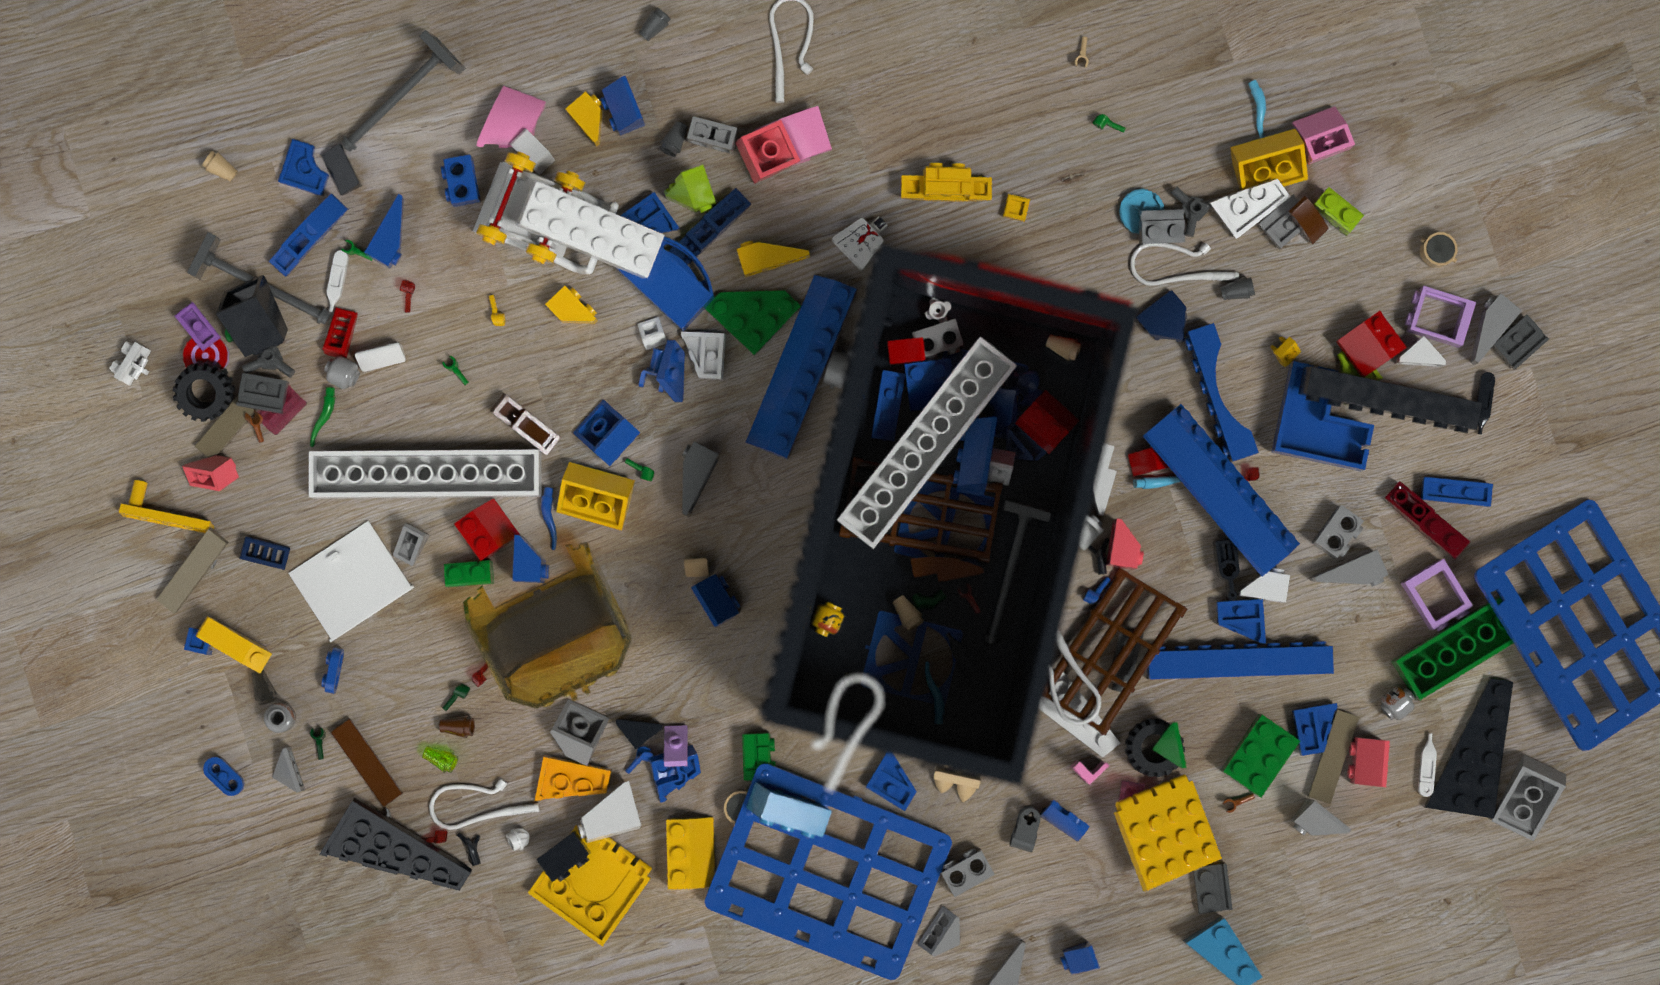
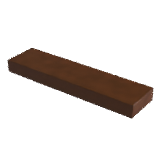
[331,719,403,807]

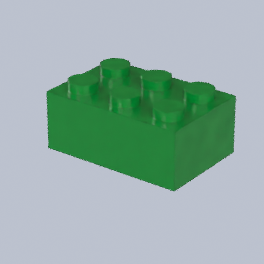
[1220,714,1300,798]

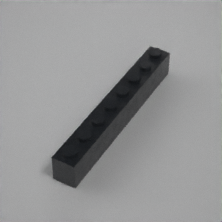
[1298,367,1482,434]

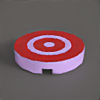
[183,338,229,370]

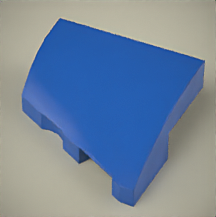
[649,745,701,803]
[1040,800,1090,841]

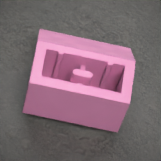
[1292,106,1355,165]

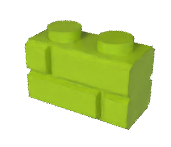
[1313,187,1364,236]

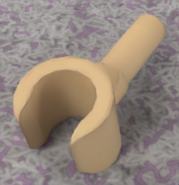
[1074,37,1089,67]

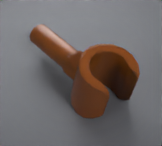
[245,409,264,443]
[1223,793,1255,813]

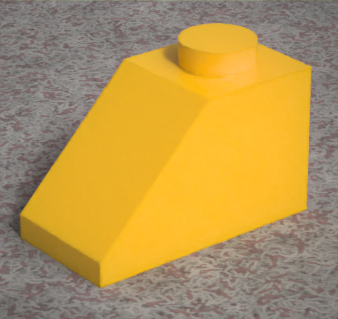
[565,91,602,147]

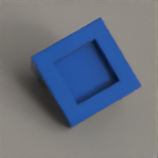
[184,627,212,655]

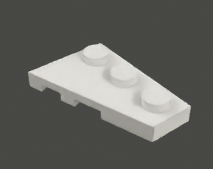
[1208,178,1291,239]

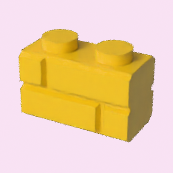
[923,163,971,198]

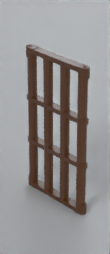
[839,456,1003,563]
[1044,568,1188,736]

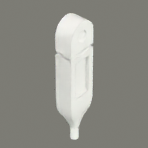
[327,250,349,312]
[1418,733,1437,797]

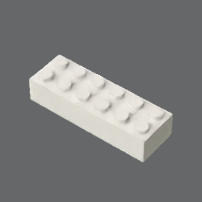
[516,181,665,278]

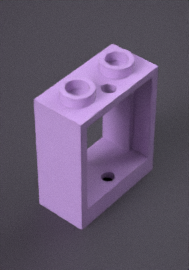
[1405,286,1476,348]
[1401,559,1473,631]

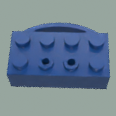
[616,237,714,332]

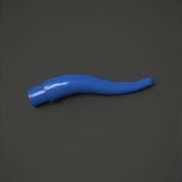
[541,487,557,550]

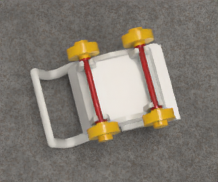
[473,151,619,275]

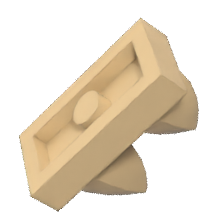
[934,766,981,802]

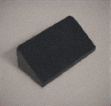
[322,144,362,196]

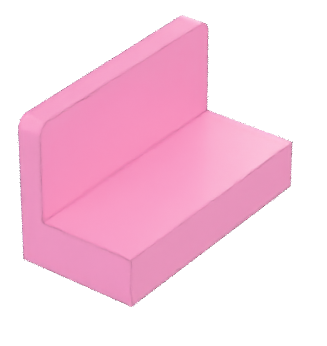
[1070,760,1109,785]

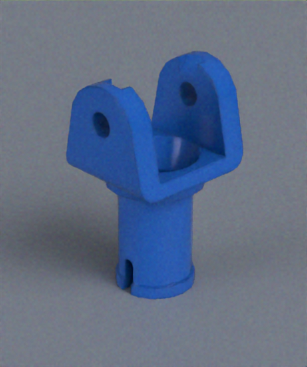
[639,348,664,393]

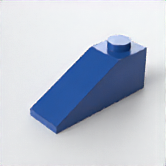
[364,194,404,269]

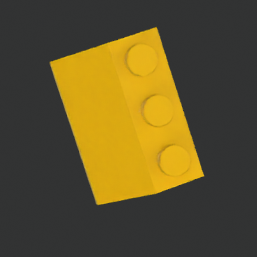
[1230,128,1308,191]
[556,462,635,531]
[666,817,715,890]

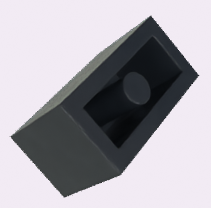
[536,831,591,882]

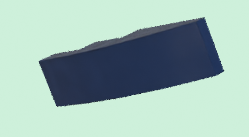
[668,188,751,265]

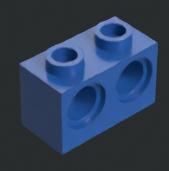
[441,155,481,207]

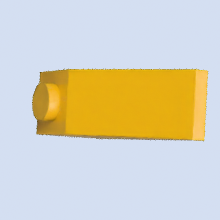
[737,241,810,278]
[195,616,272,673]

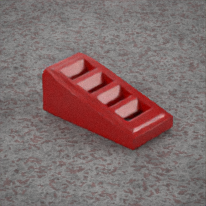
[322,308,358,358]

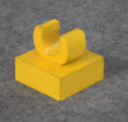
[1270,336,1301,368]

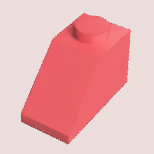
[182,455,239,491]

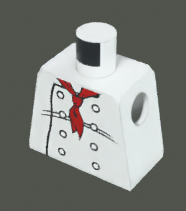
[832,216,888,272]

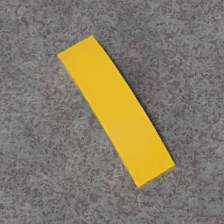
[901,175,992,202]

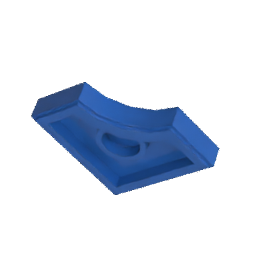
[278,139,329,196]

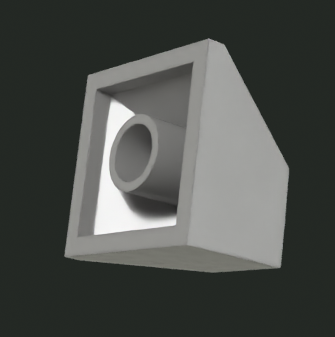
[550,699,610,766]
[1291,798,1352,836]

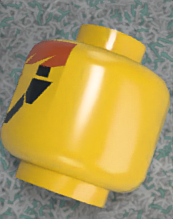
[811,601,844,637]

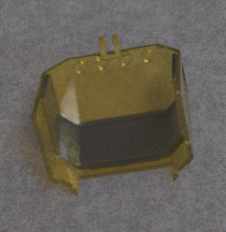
[463,542,632,709]

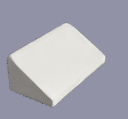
[355,342,406,372]

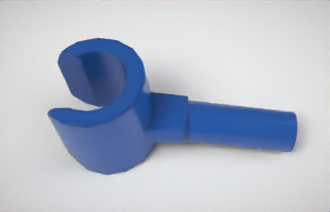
[1083,577,1110,604]
[625,746,653,774]

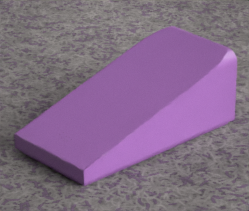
[174,302,221,351]

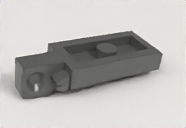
[1112,627,1144,692]

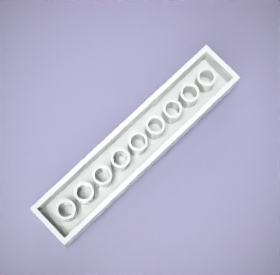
[837,337,1017,549]
[309,450,542,499]

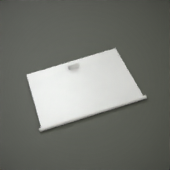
[288,521,414,642]

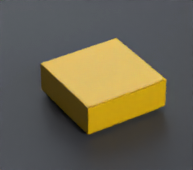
[1003,194,1030,222]

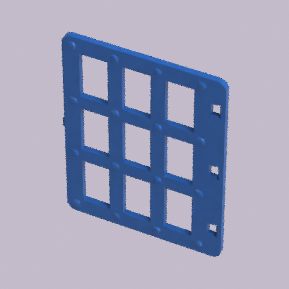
[1474,500,1660,751]
[705,763,952,980]

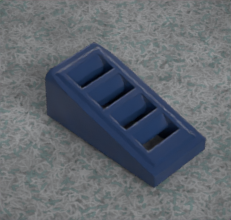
[239,537,291,570]

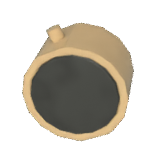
[1420,232,1458,268]
[724,787,749,827]

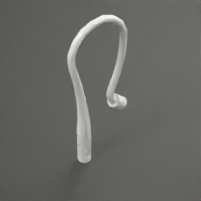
[770,0,814,103]
[1130,243,1239,286]
[1049,633,1101,725]
[812,675,882,792]
[429,778,540,830]

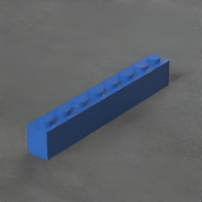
[1146,642,1334,680]

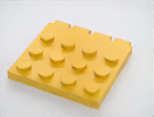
[1114,774,1222,891]
[528,825,652,947]

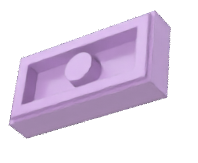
[664,725,688,767]

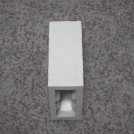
[578,781,641,843]

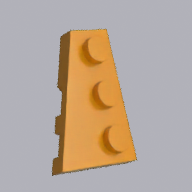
[535,755,612,801]

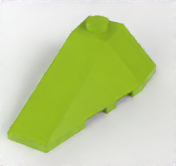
[664,165,717,214]

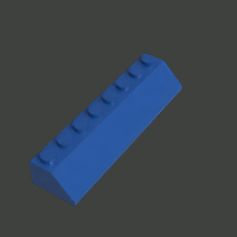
[745,275,857,460]
[1143,404,1300,577]

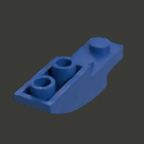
[269,194,348,277]

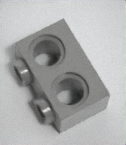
[687,116,738,154]
[912,319,964,361]
[1312,505,1364,559]
[941,848,995,897]

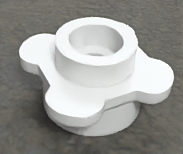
[925,298,951,323]

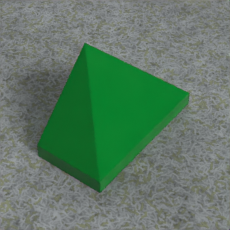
[1152,721,1187,769]

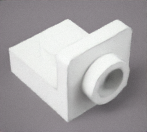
[1080,515,1104,551]

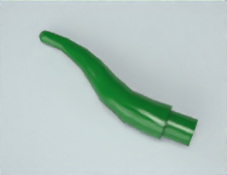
[310,387,336,447]

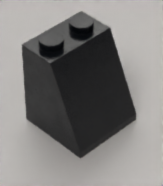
[216,275,288,357]

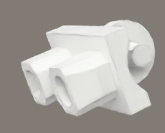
[109,341,151,386]

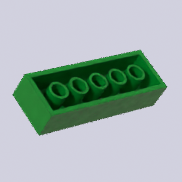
[1391,595,1514,701]

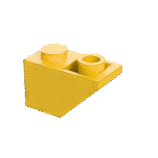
[545,286,598,324]

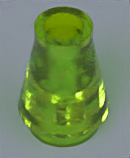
[422,746,458,773]

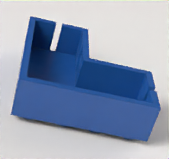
[1271,361,1374,472]

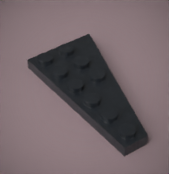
[1424,678,1513,818]
[319,798,473,891]

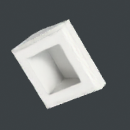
[637,317,667,350]

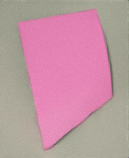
[476,86,546,148]
[755,106,832,166]

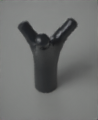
[1088,538,1110,575]
[457,833,481,866]

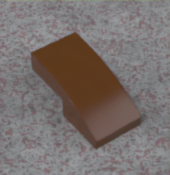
[1288,196,1329,244]

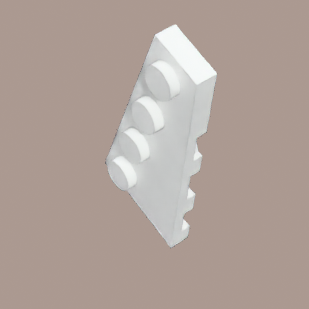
[1041,672,1120,757]

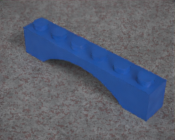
[1184,323,1259,462]

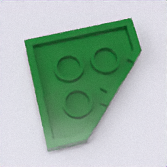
[705,290,801,356]

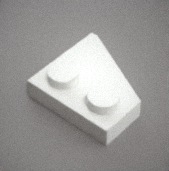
[681,332,726,380]

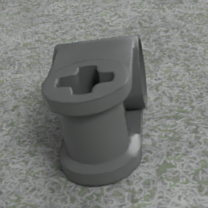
[1009,806,1041,853]

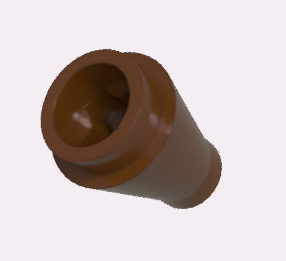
[439,715,475,738]

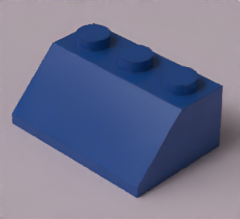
[953,417,997,496]

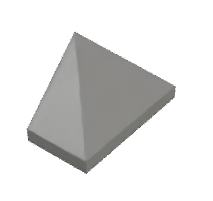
[272,747,305,793]
[918,906,960,957]

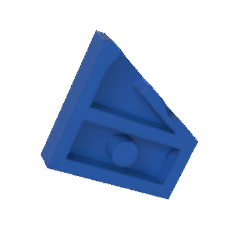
[620,192,680,233]
[656,340,685,402]
[1216,599,1266,644]
[1292,703,1338,756]
[866,753,917,811]

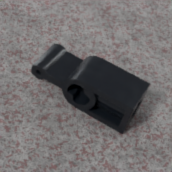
[1213,540,1240,600]

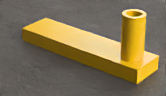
[119,480,214,533]

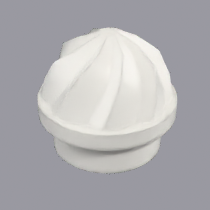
[506,828,529,851]

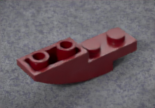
[1385,481,1471,560]

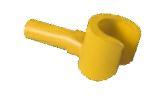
[489,295,505,326]

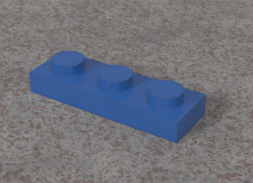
[872,370,905,442]
[1421,477,1493,507]

